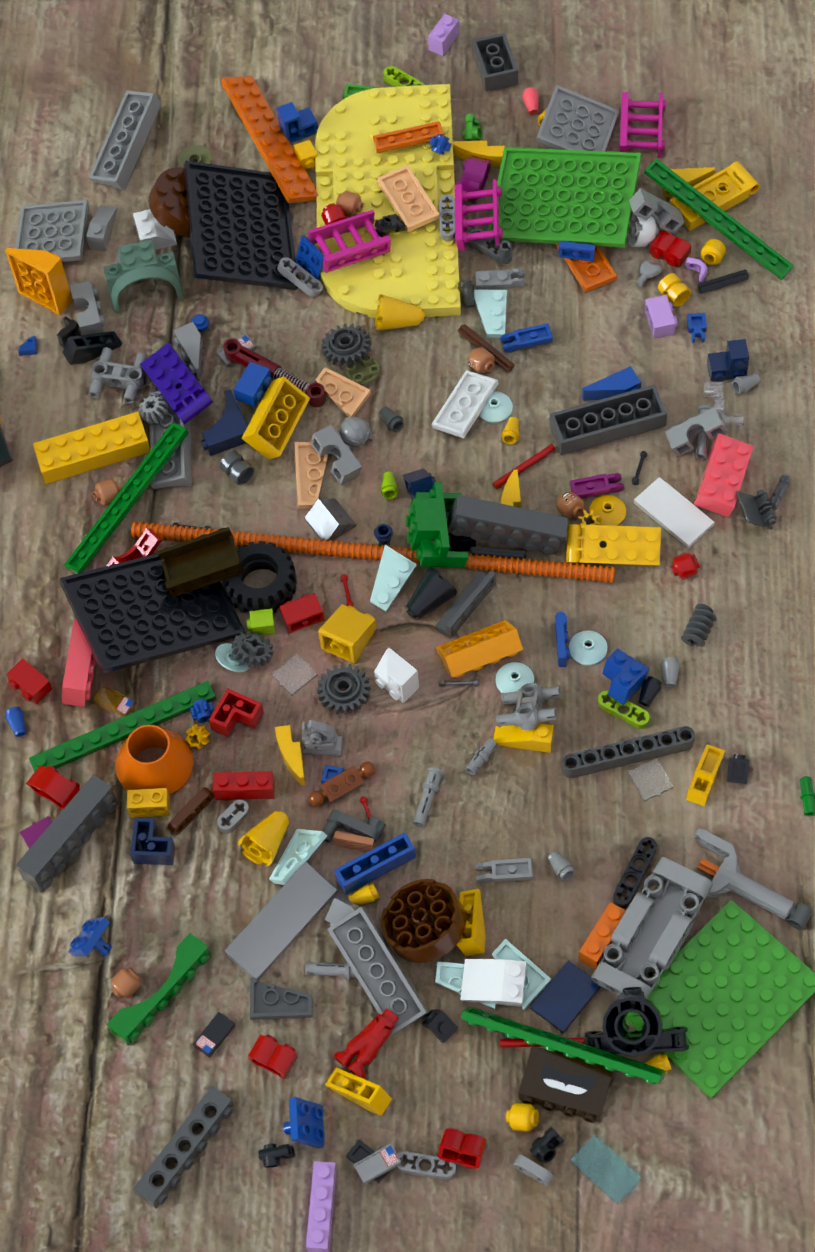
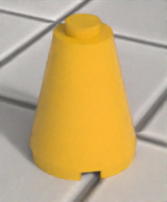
[375,294,424,331]
[238,811,289,866]

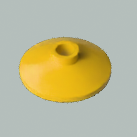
[589,495,626,526]

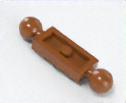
[308,761,375,806]

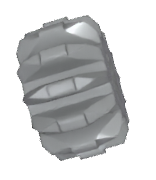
[138,393,170,425]

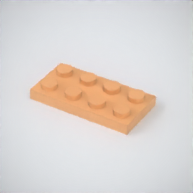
[377,165,440,232]

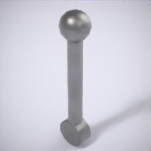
[439,679,480,687]

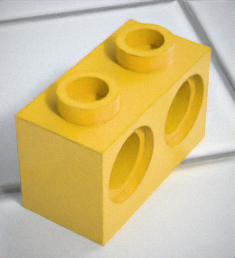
[127,788,170,818]

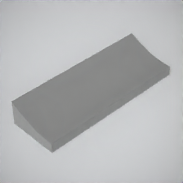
[89,90,162,191]
[149,391,192,489]
[225,862,338,981]
[327,907,429,1035]

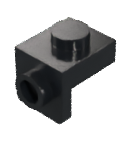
[421,1009,458,1043]

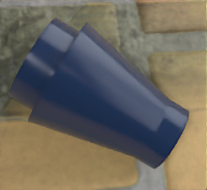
[374,524,393,546]

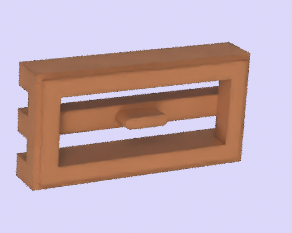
[334,831,375,852]

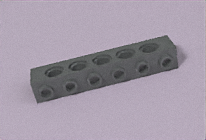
[133,1086,234,1209]

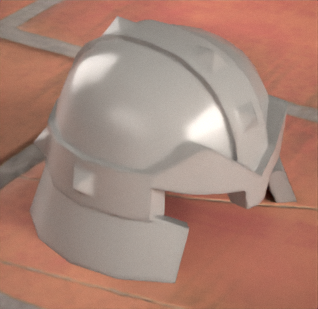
[338,417,373,452]

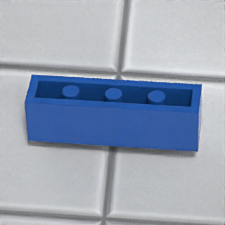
[334,833,416,895]

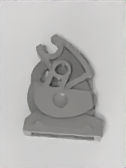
[302,720,343,756]

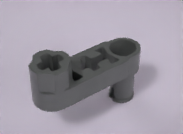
[469,228,512,264]
[322,809,386,843]

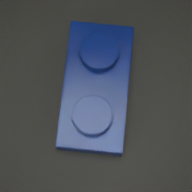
[559,241,595,262]

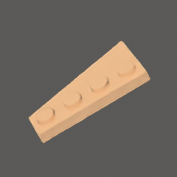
[294,442,328,509]

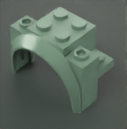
[104,239,183,312]

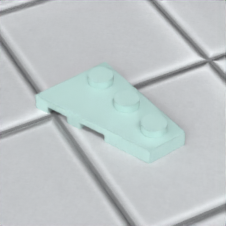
[471,290,507,338]
[370,545,417,613]
[269,829,327,885]
[492,939,552,1011]
[435,961,496,1010]

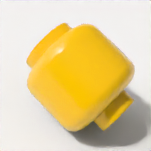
[700,239,726,265]
[506,1103,539,1132]

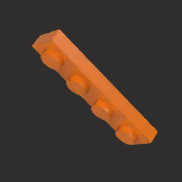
[373,121,444,154]

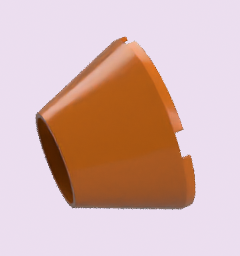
[115,725,193,795]

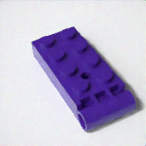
[140,342,213,424]

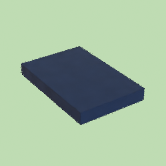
[530,960,601,1033]

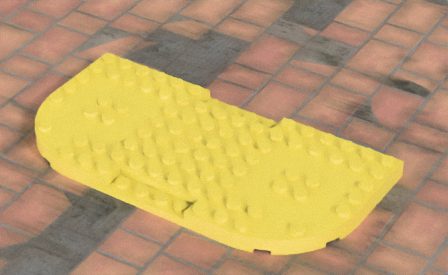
[315,84,461,318]

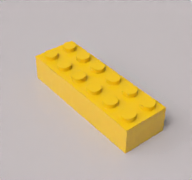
[33,412,150,484]

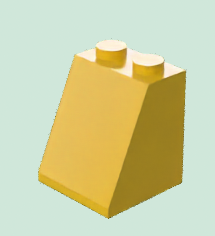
[318,604,377,664]

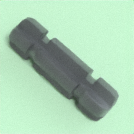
[769,475,791,508]

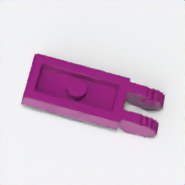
[570,473,624,499]

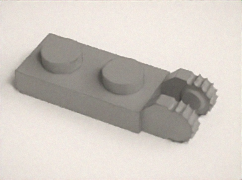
[476,268,526,290]
[475,858,533,883]

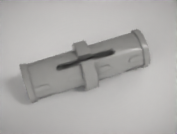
[465,738,498,776]

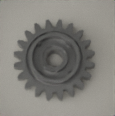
[321,323,372,367]
[317,663,371,715]

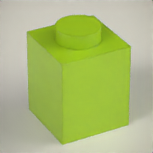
[247,608,276,636]

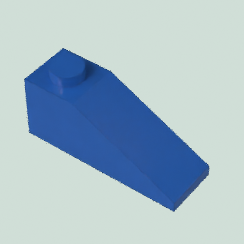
[582,366,641,401]

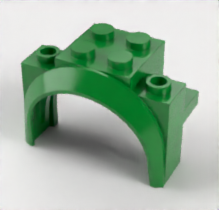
[405,482,469,568]

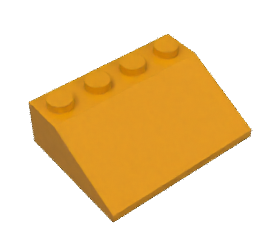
[5,248,73,315]

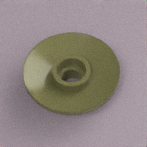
[177,145,212,168]

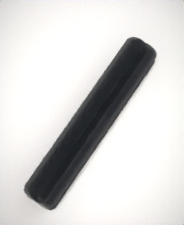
[697,270,749,294]
[470,546,526,560]

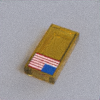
[93,685,137,717]

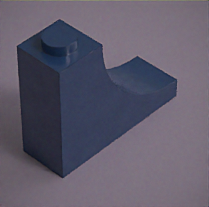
[201,389,247,456]

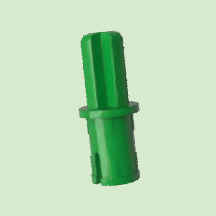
[800,776,815,816]

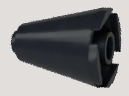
[406,567,458,619]

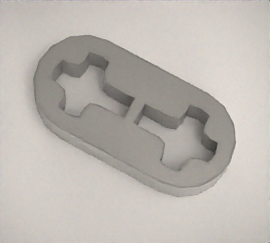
[217,799,250,834]
[513,1155,554,1186]

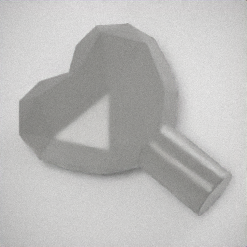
[636,260,662,287]

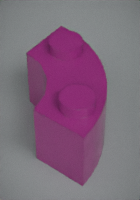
[456,156,492,200]

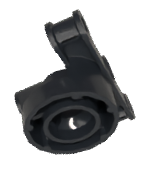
[584,987,689,1056]

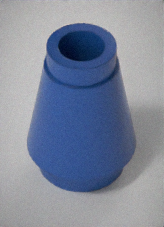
[5,707,27,737]

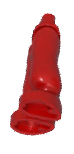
[333,1008,399,1079]

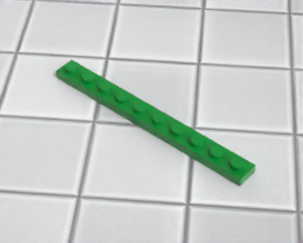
[644,158,794,280]
[64,422,189,574]
[29,681,216,772]
[461,1007,666,1084]

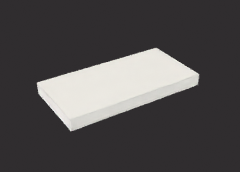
[431,370,499,438]
[634,477,715,549]

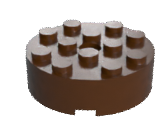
[148,167,191,237]
[381,879,466,963]

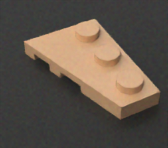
[315,367,371,417]

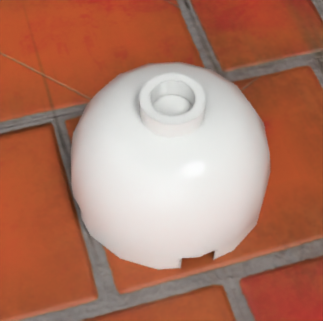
[627,213,659,247]

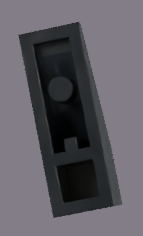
[62,331,122,365]

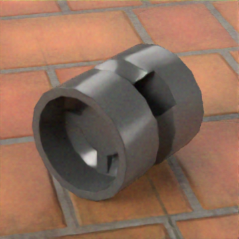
[220,451,255,485]

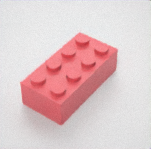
[693,433,754,518]
[62,618,96,707]

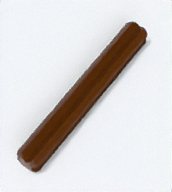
[458,325,515,372]

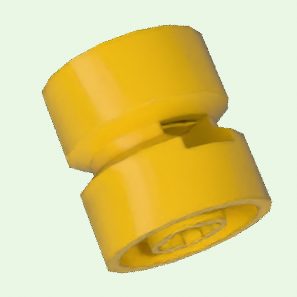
[658,273,691,307]

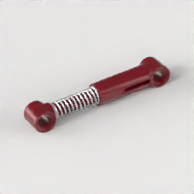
[223,338,326,407]

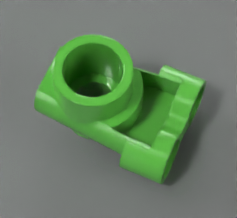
[462,114,483,141]

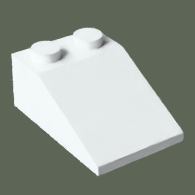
[460,959,527,1007]

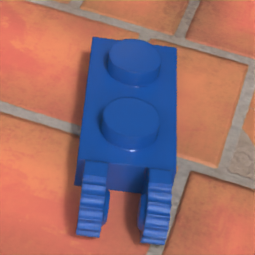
[500,323,553,353]
[555,611,570,667]

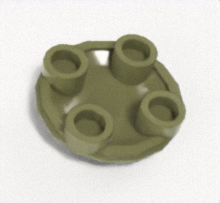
[345,354,381,384]

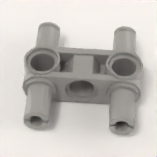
[88,348,147,404]
[497,683,561,730]

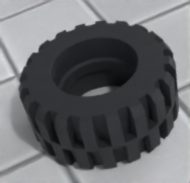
[223,541,297,615]

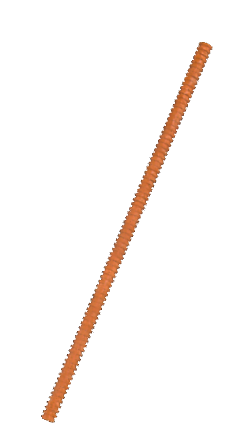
[131,521,615,583]

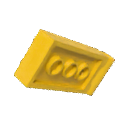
[670,161,760,231]
[566,524,661,566]

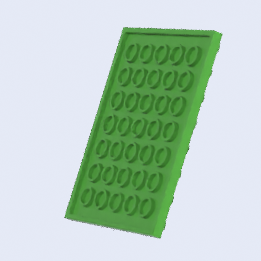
[487,147,642,248]
[626,900,815,1099]

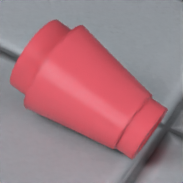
[522,88,539,115]

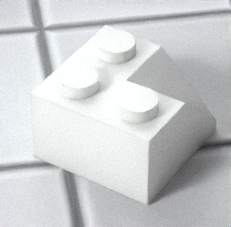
[133,209,177,250]
[374,648,419,704]

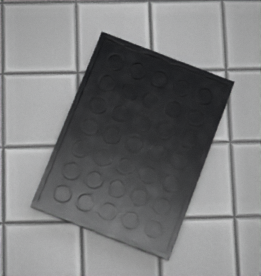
[184,161,298,290]
[60,553,245,674]

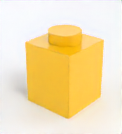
[294,140,318,170]

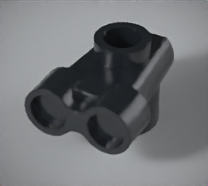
[375,214,405,237]
[530,1126,564,1163]
[258,1144,295,1168]

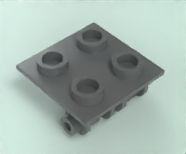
[736,490,777,529]

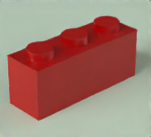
[213,771,275,800]

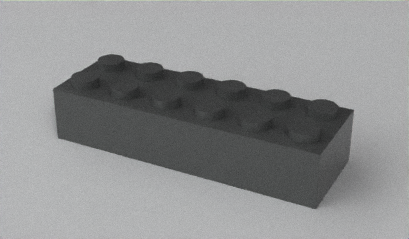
[550,385,667,455]
[447,495,568,555]
[16,774,118,893]

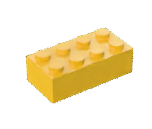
[241,376,310,460]

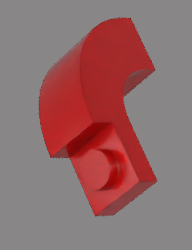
[107,528,162,566]

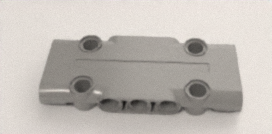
[591,857,713,999]

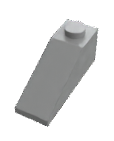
[86,206,118,251]

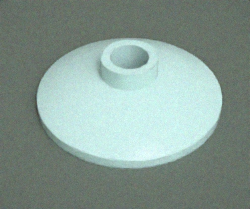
[479,391,513,423]
[569,630,608,666]
[215,643,250,672]
[496,662,534,693]

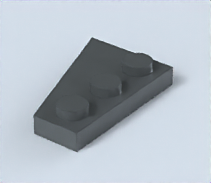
[250,977,313,1020]

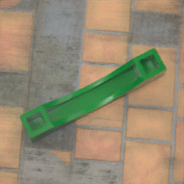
[107,933,211,1045]

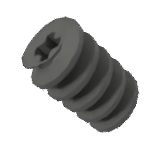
[681,604,717,647]

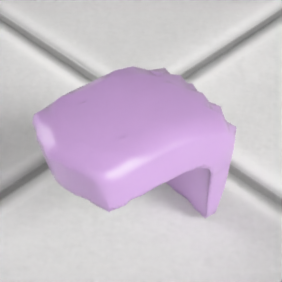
[685,257,708,283]

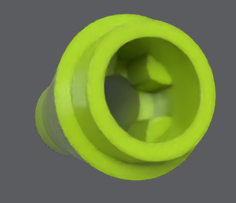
[381,471,399,499]

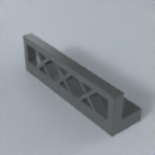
[435,570,496,638]

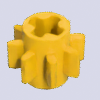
[578,509,601,525]
[185,724,210,749]

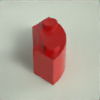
[26,765,80,810]

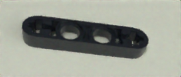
[613,837,657,908]

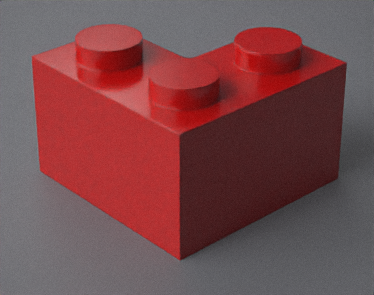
[209,688,264,737]

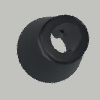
[638,676,662,707]

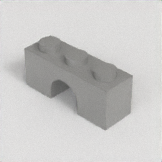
[629,188,684,234]
[70,280,105,335]
[665,407,728,457]
[310,425,362,485]

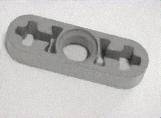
[439,195,455,241]
[277,257,323,297]
[396,1151,456,1180]

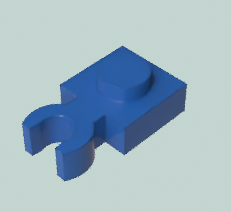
[687,313,707,343]

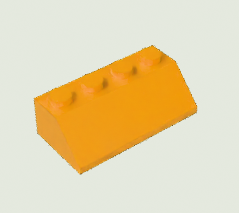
[436,620,523,678]

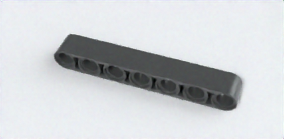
[562,726,695,778]

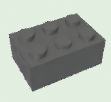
[472,33,518,91]

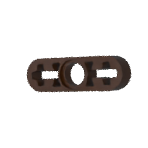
[167,787,214,835]

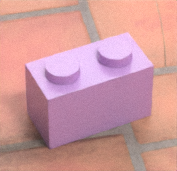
[428,14,460,56]
[645,295,678,338]

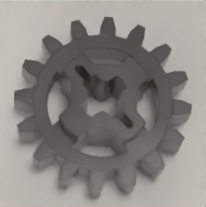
[231,631,274,668]

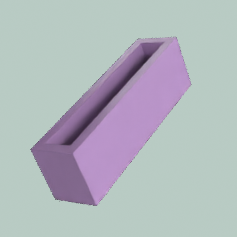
[306,1161,337,1252]

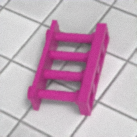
[619,92,666,158]
[455,179,503,251]
[308,210,391,273]

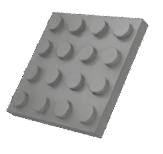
[535,85,619,151]
[15,200,89,262]

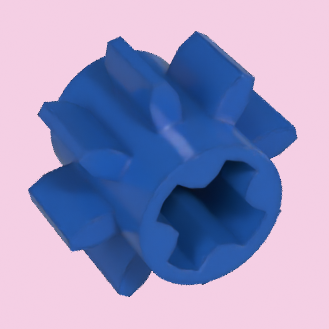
[429,134,452,155]
[190,699,214,723]

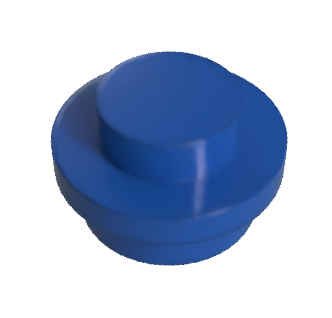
[191,314,209,332]

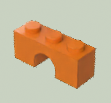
[579,902,626,970]

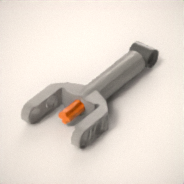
[694,829,813,930]

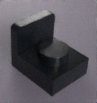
[57,316,80,348]
[727,754,749,784]

